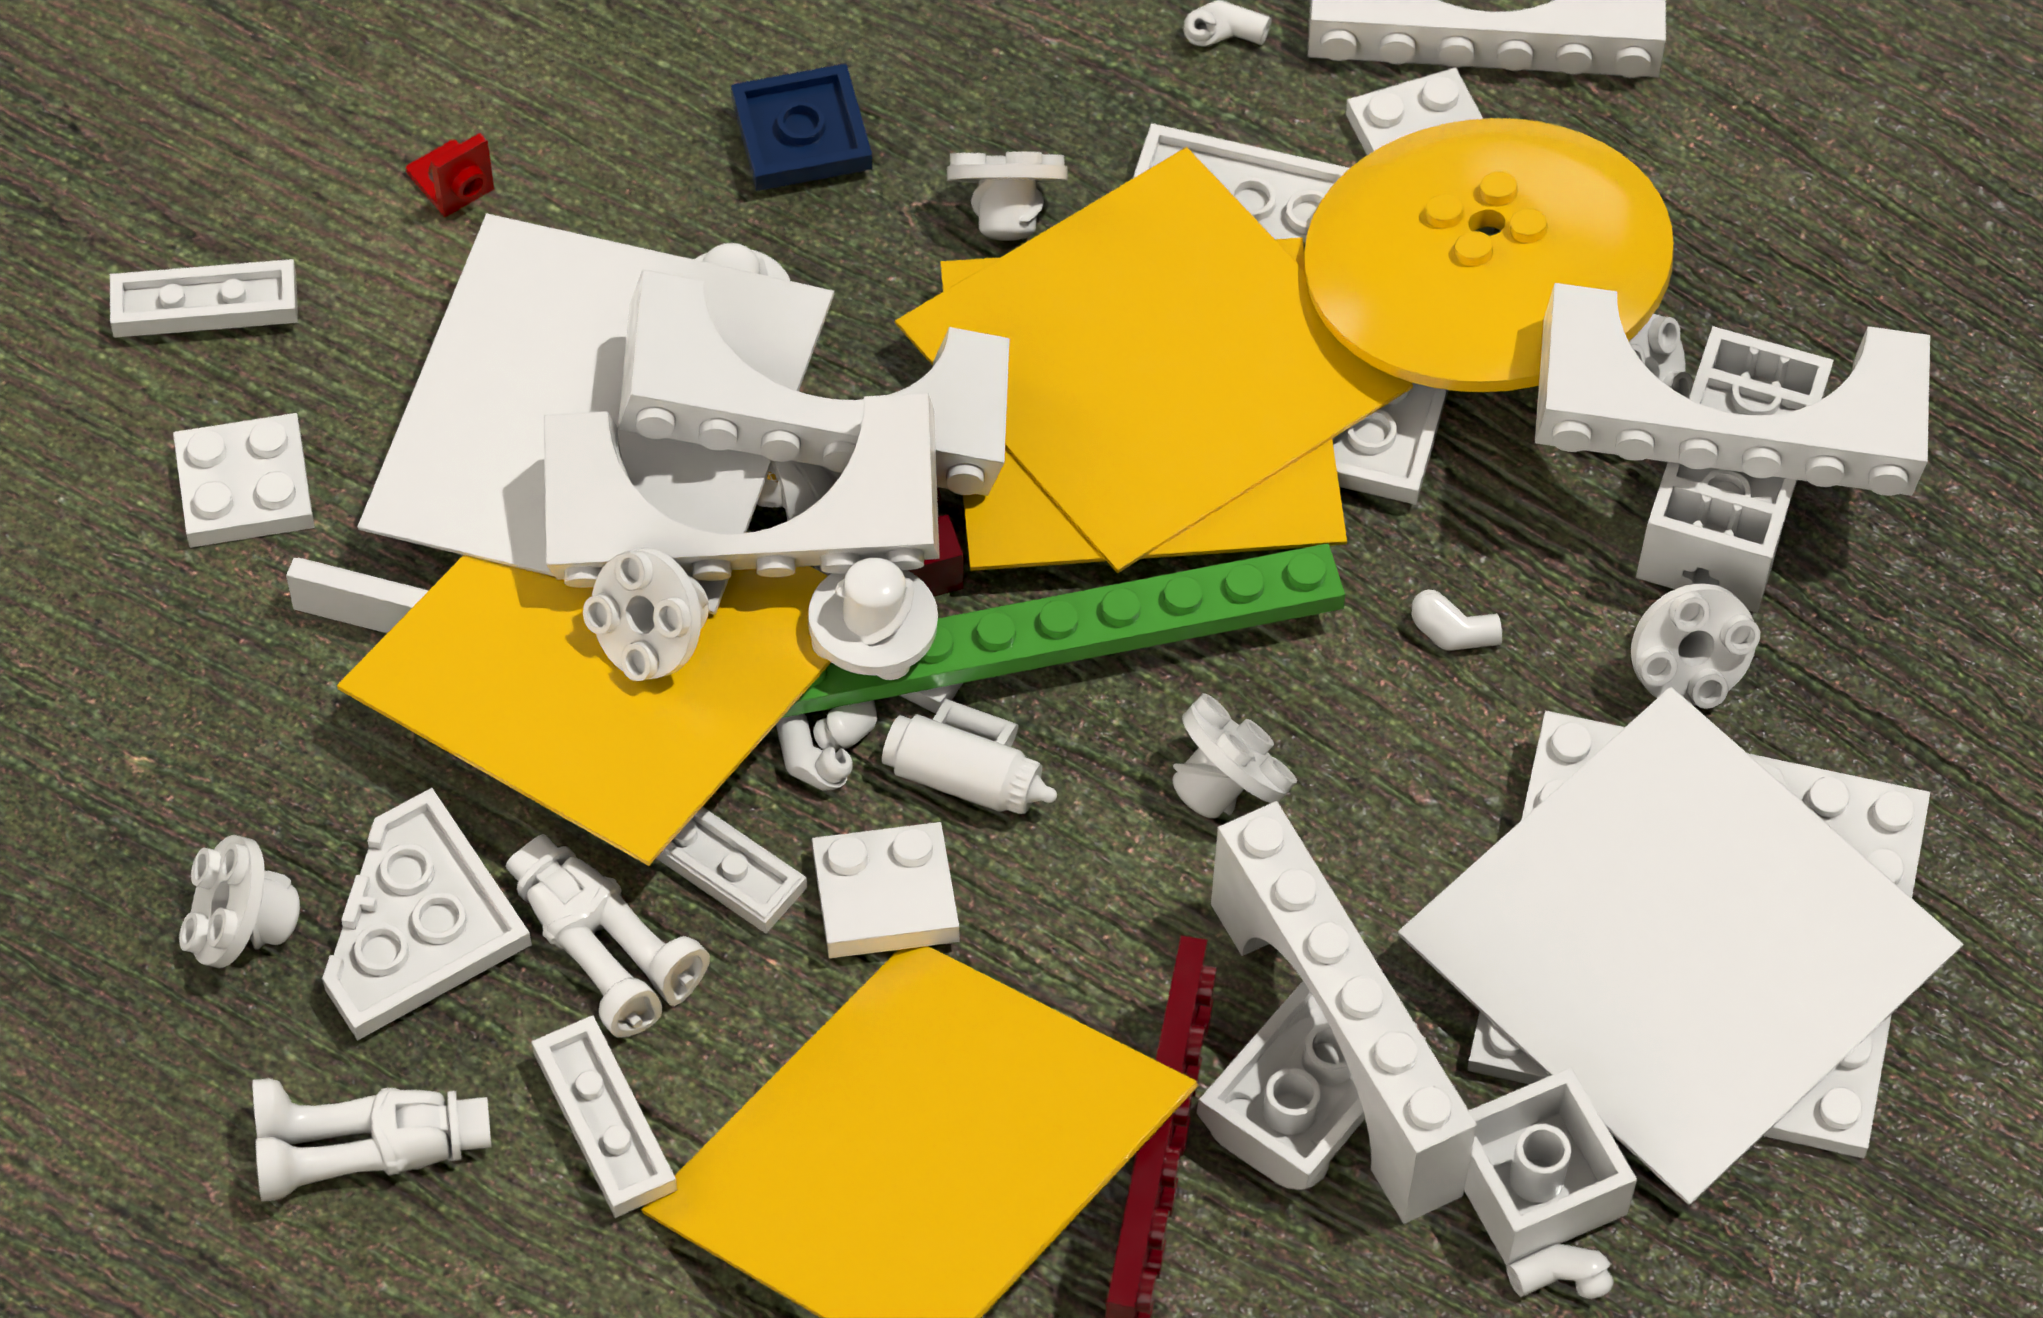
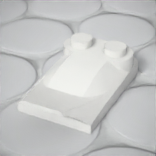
[1196,981,1426,1190]

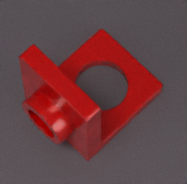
[406,133,495,217]

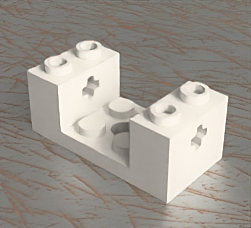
[1636,326,1834,613]

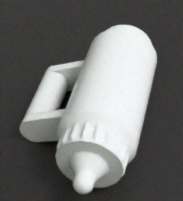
[882,699,1057,814]

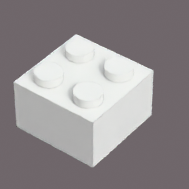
[1464,1067,1637,1266]

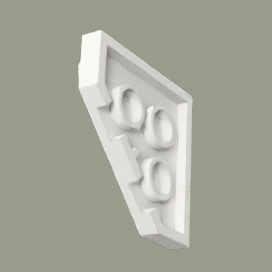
[322,788,532,1041]

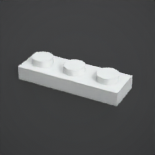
[110,259,298,338]
[532,1015,677,1218]

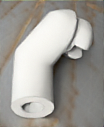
[1184,0,1272,46]
[1412,590,1502,651]
[813,700,877,751]
[776,714,853,791]
[1506,1244,1614,1299]

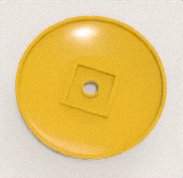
[1305,118,1674,392]

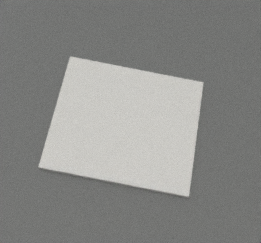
[358,213,835,615]
[1397,687,1964,1206]

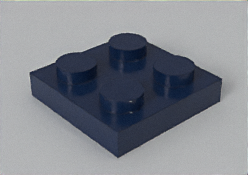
[731,63,873,191]

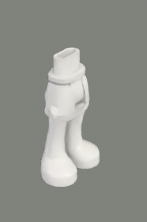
[506,834,710,1038]
[253,1079,491,1202]

